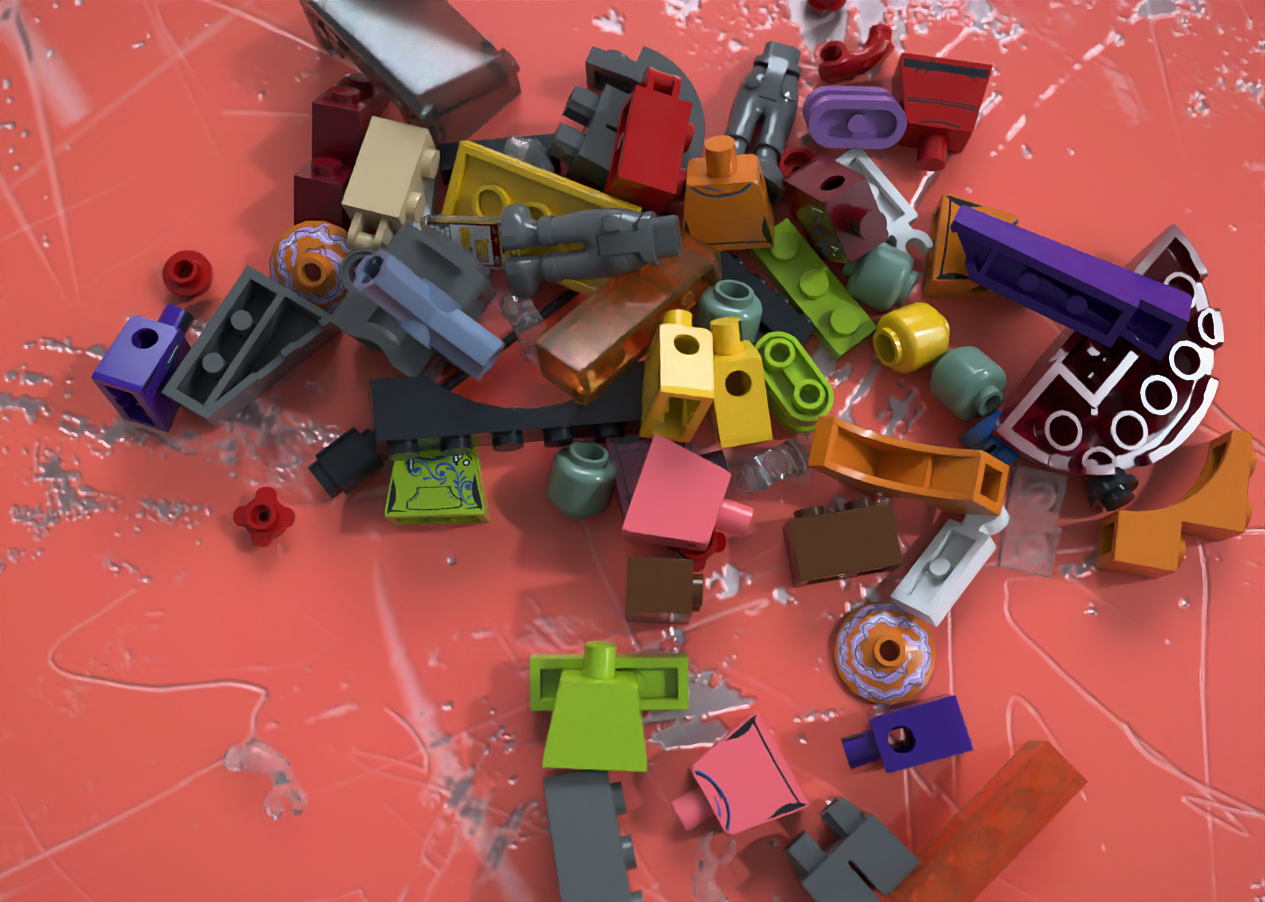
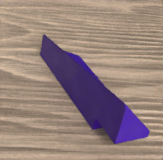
[950,205,1192,362]

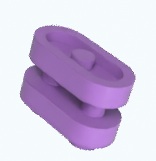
[803,86,907,149]

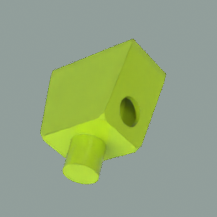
[542,641,647,772]

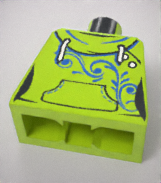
[385,447,490,525]

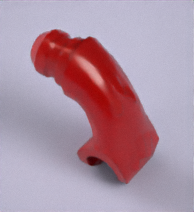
[818,22,894,83]

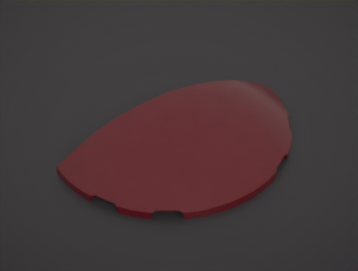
[991,224,1224,477]

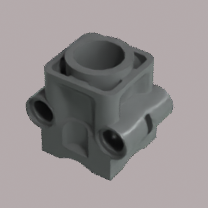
[328,221,496,383]

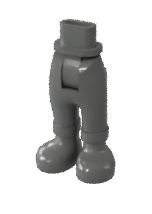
[724,41,802,206]
[500,203,682,298]

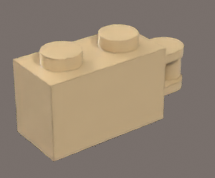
[341,116,440,252]

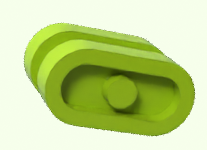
[755,331,834,436]

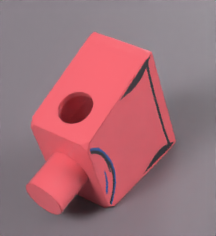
[671,712,810,836]

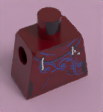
[782,154,889,264]

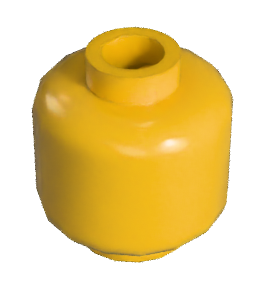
[873,302,950,374]

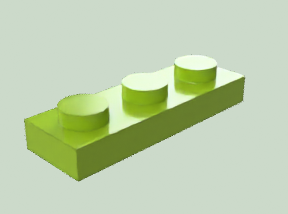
[747,218,877,361]
[530,653,689,711]

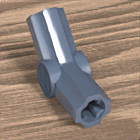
[352,248,506,381]

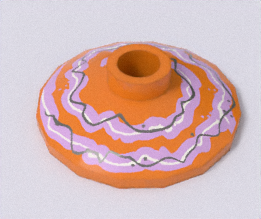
[269,220,352,315]
[833,601,936,705]

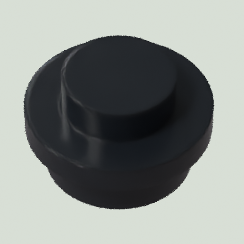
[1086,467,1139,512]

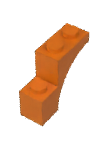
[807,416,1010,516]
[1095,429,1257,579]

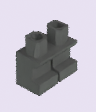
[547,84,629,193]
[783,796,921,902]

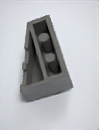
[161,265,341,429]
[543,769,644,902]

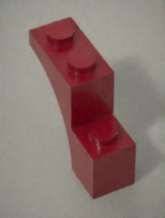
[294,73,390,232]

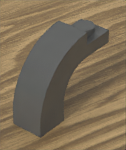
[585,46,705,195]

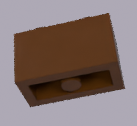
[783,498,904,587]
[626,557,703,624]

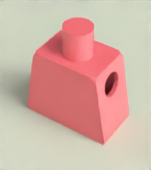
[622,434,754,551]

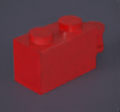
[604,66,695,212]

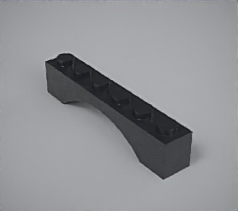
[368,361,653,461]

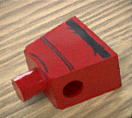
[892,52,992,172]

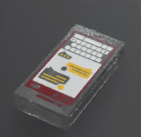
[420,214,519,270]

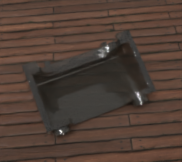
[299,0,521,150]

